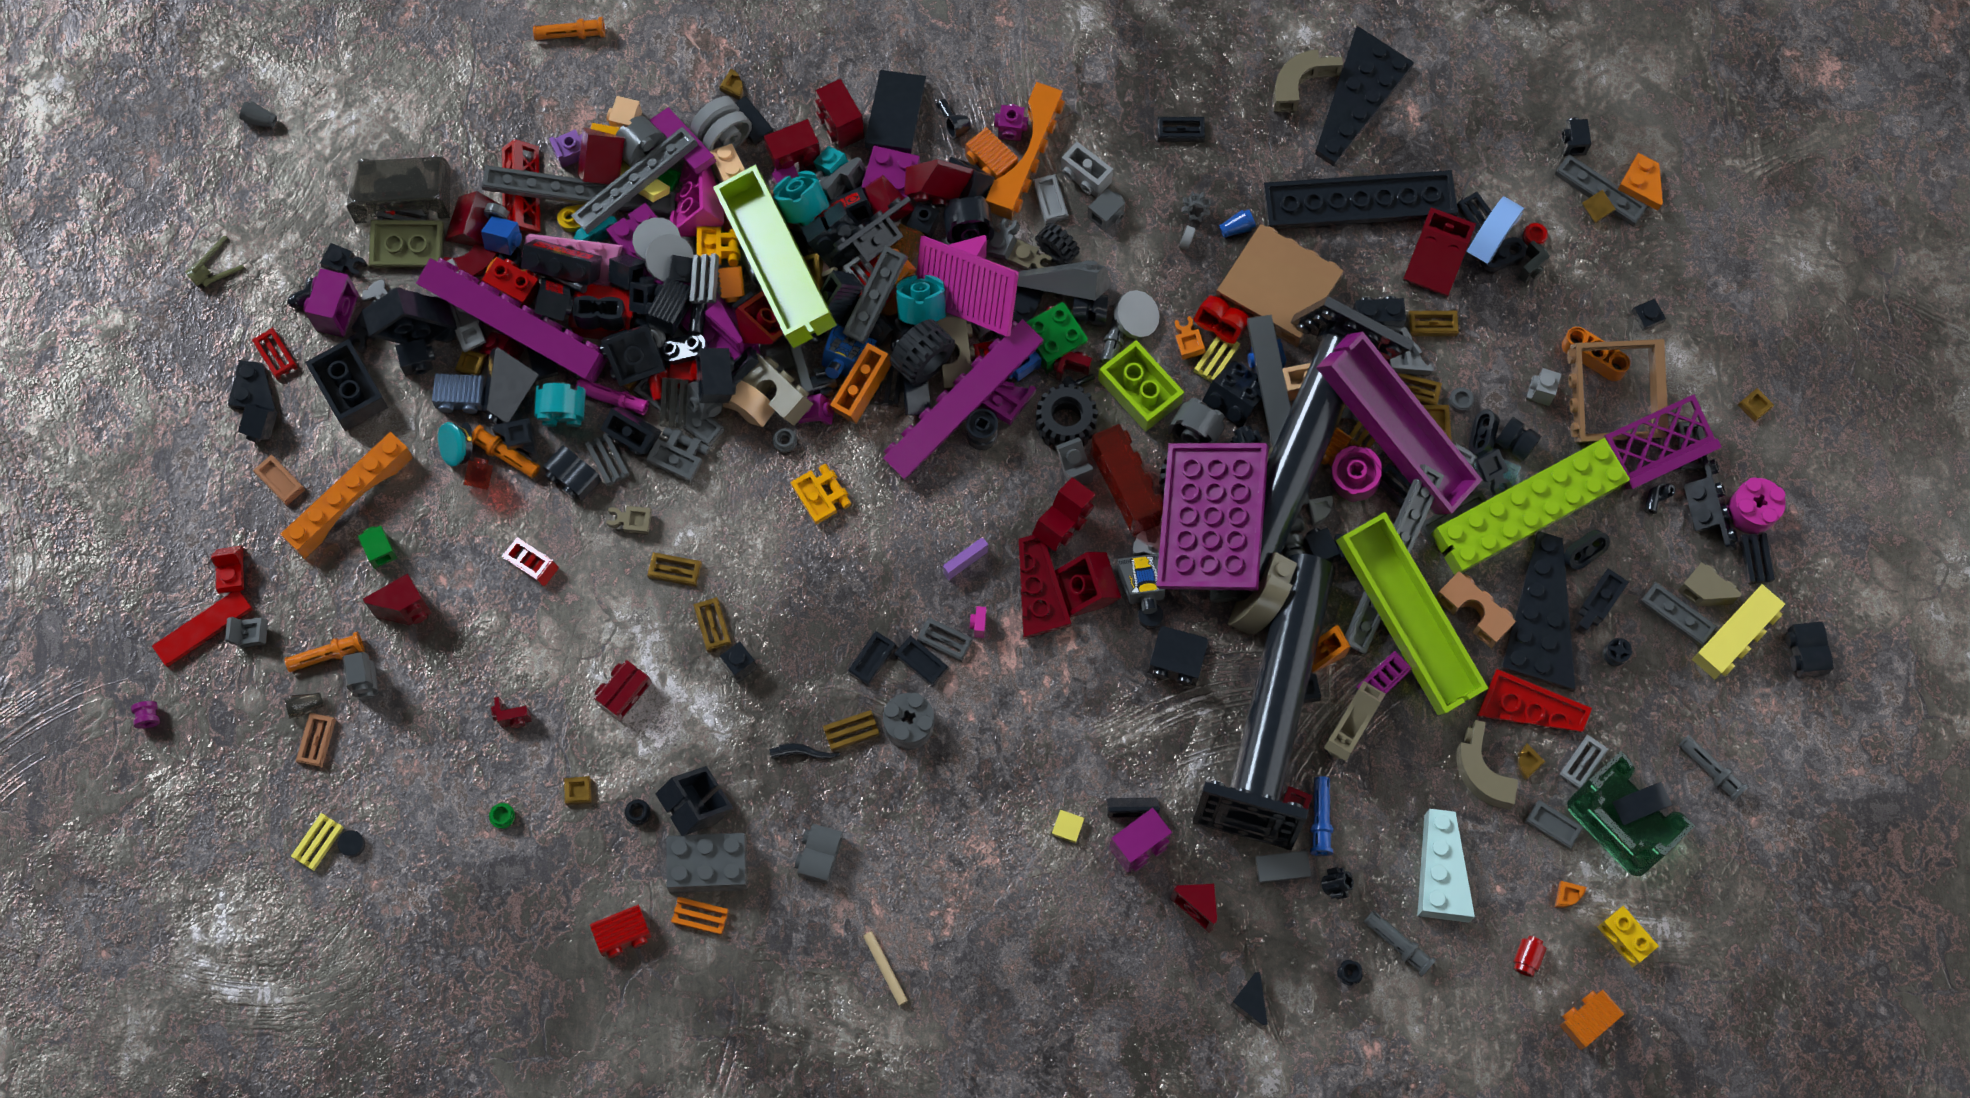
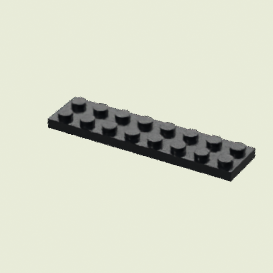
[1263,170,1458,229]

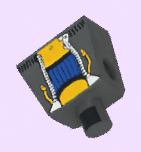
[1117,553,1165,614]

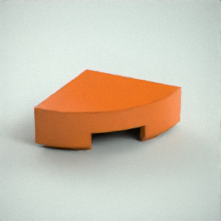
[1555,881,1587,908]

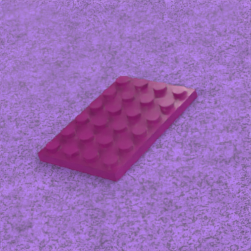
[1156,443,1269,590]

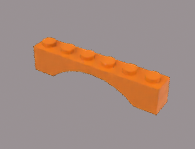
[986,82,1065,220]
[280,431,413,559]

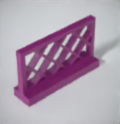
[1604,394,1722,490]

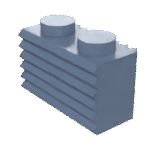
[432,374,486,414]

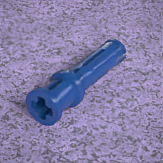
[1310,776,1334,856]

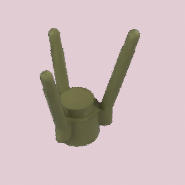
[185,236,244,287]

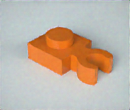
[1175,316,1206,360]

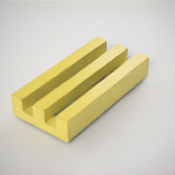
[1194,336,1240,383]
[291,813,344,871]

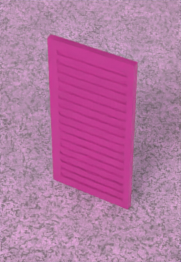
[916,236,1019,336]

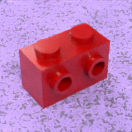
[482,257,540,309]

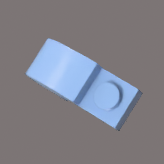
[1467,196,1524,264]

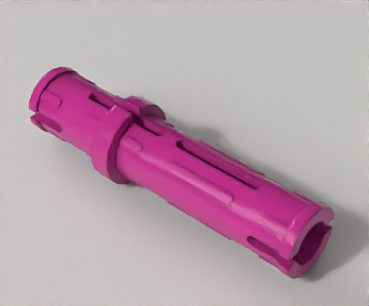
[575,378,649,416]

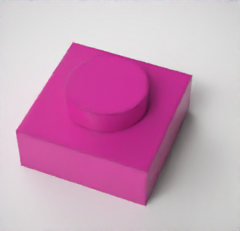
[970,606,986,638]

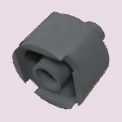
[616,116,667,168]
[1168,398,1225,443]
[883,693,935,750]

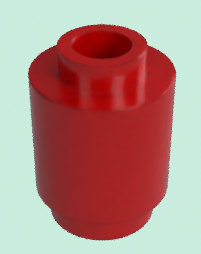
[1513,936,1547,977]

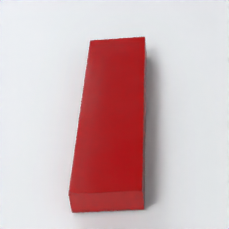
[152,591,253,668]

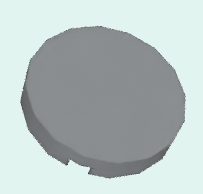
[632,218,681,261]
[645,234,694,282]
[1114,290,1159,339]

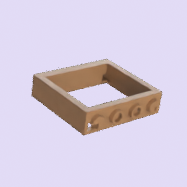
[1567,339,1669,442]

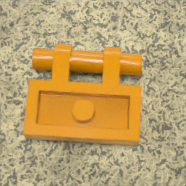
[697,226,741,267]
[790,464,852,525]

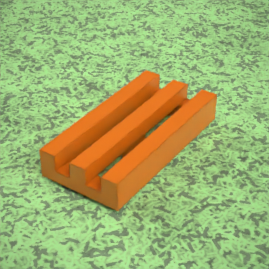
[671,897,729,936]

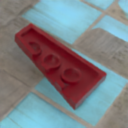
[1018,535,1072,640]

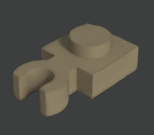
[1007,239,1052,270]
[606,506,652,535]

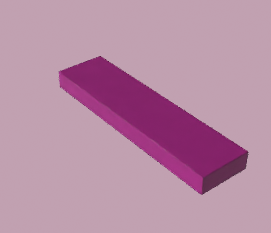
[649,107,717,174]

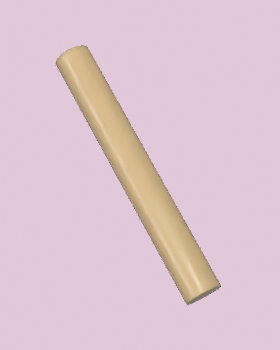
[863,931,908,1006]

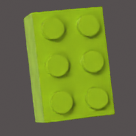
[1098,340,1184,432]

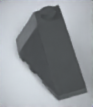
[1017,260,1111,300]

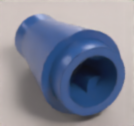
[1219,209,1256,238]

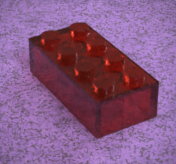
[1090,424,1163,537]

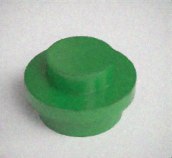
[489,803,515,829]

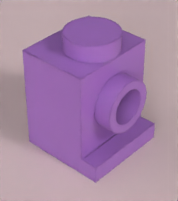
[549,129,582,168]

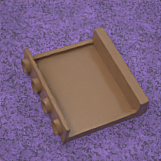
[1216,224,1344,347]

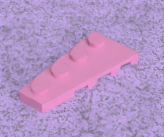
[521,234,623,287]

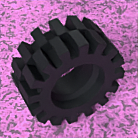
[1035,222,1080,265]

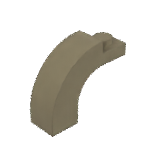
[1273,49,1343,112]
[1228,552,1297,635]
[1324,681,1385,761]
[1456,720,1518,810]

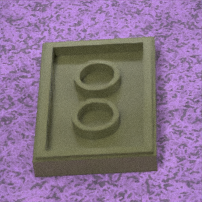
[368,220,444,269]

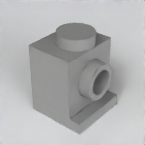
[1526,368,1561,406]

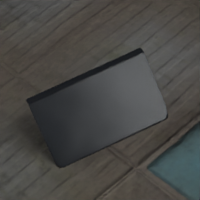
[1106,797,1160,818]

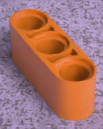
[1562,327,1631,381]

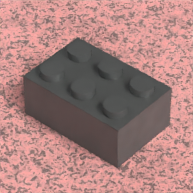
[666,833,748,893]

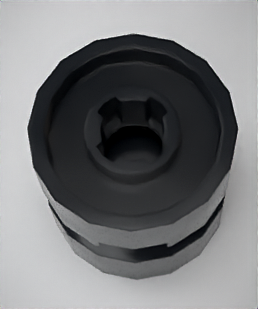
[1073,295,1108,326]
[966,409,998,450]
[1495,417,1542,462]

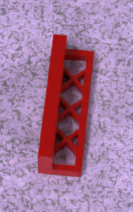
[502,139,540,234]

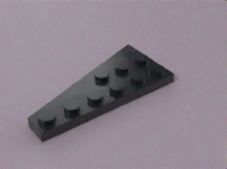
[1315,26,1414,167]
[1500,531,1575,692]

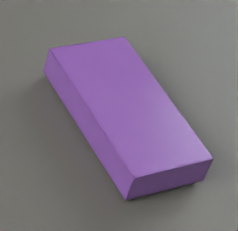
[943,538,988,580]

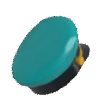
[438,422,473,467]

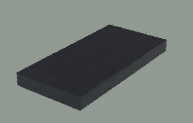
[864,70,926,154]

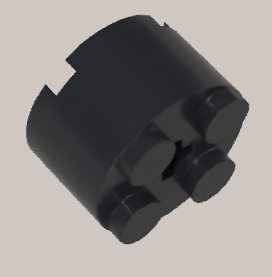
[943,196,994,244]

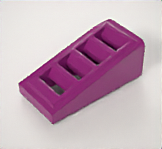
[705,301,744,353]
[1356,651,1412,695]

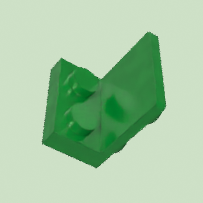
[1026,302,1088,374]

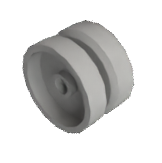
[691,96,752,151]

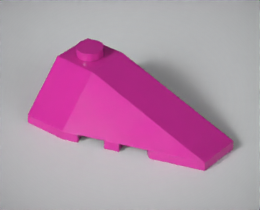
[670,161,724,237]

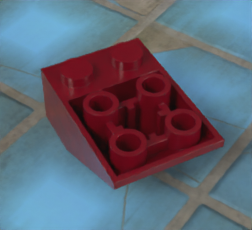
[1403,207,1476,297]

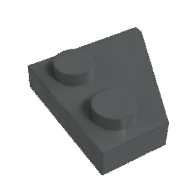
[1384,325,1434,376]

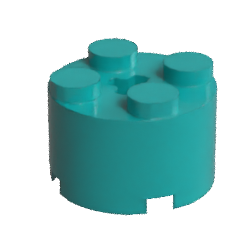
[773,171,830,226]
[896,275,946,326]
[534,383,586,427]

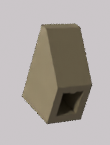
[1678,562,1742,607]

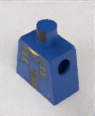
[822,323,877,379]

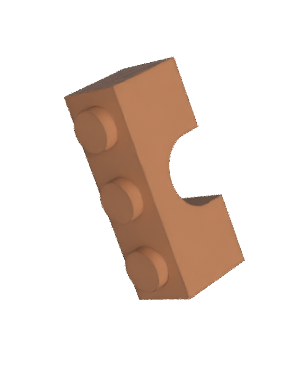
[1436,571,1516,649]

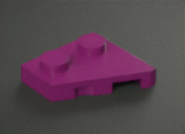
[980,382,1037,425]

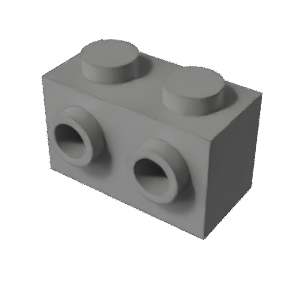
[1061,142,1113,198]

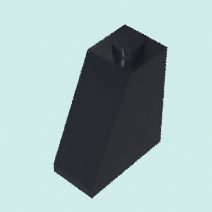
[482,347,539,425]

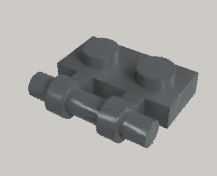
[646,426,710,483]

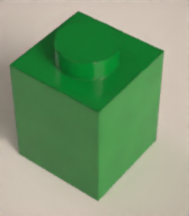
[358,525,398,569]

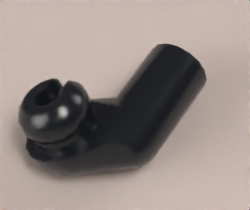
[1645,483,1675,514]

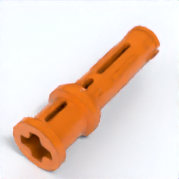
[533,16,605,41]
[472,425,541,479]
[285,631,365,673]

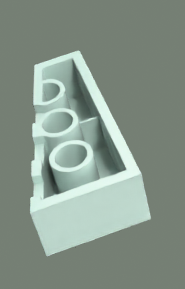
[1417,809,1475,923]

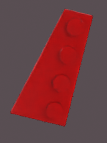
[1477,669,1592,732]

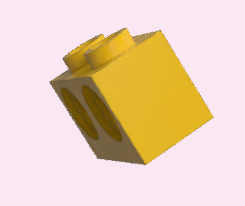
[1597,906,1659,968]

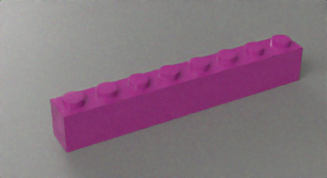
[883,319,1043,481]

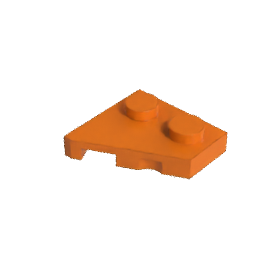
[1618,152,1663,211]

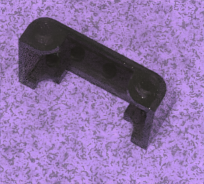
[347,155,450,224]

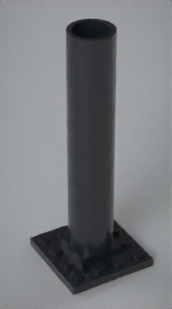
[1259,296,1414,583]
[1192,554,1335,850]

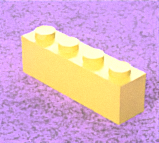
[1692,584,1785,680]

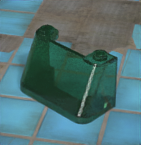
[1567,751,1695,876]

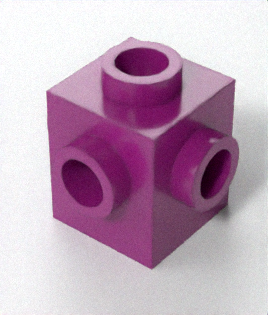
[994,104,1028,142]

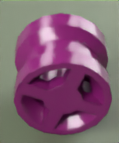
[131,701,160,729]

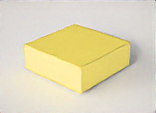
[1052,810,1085,844]

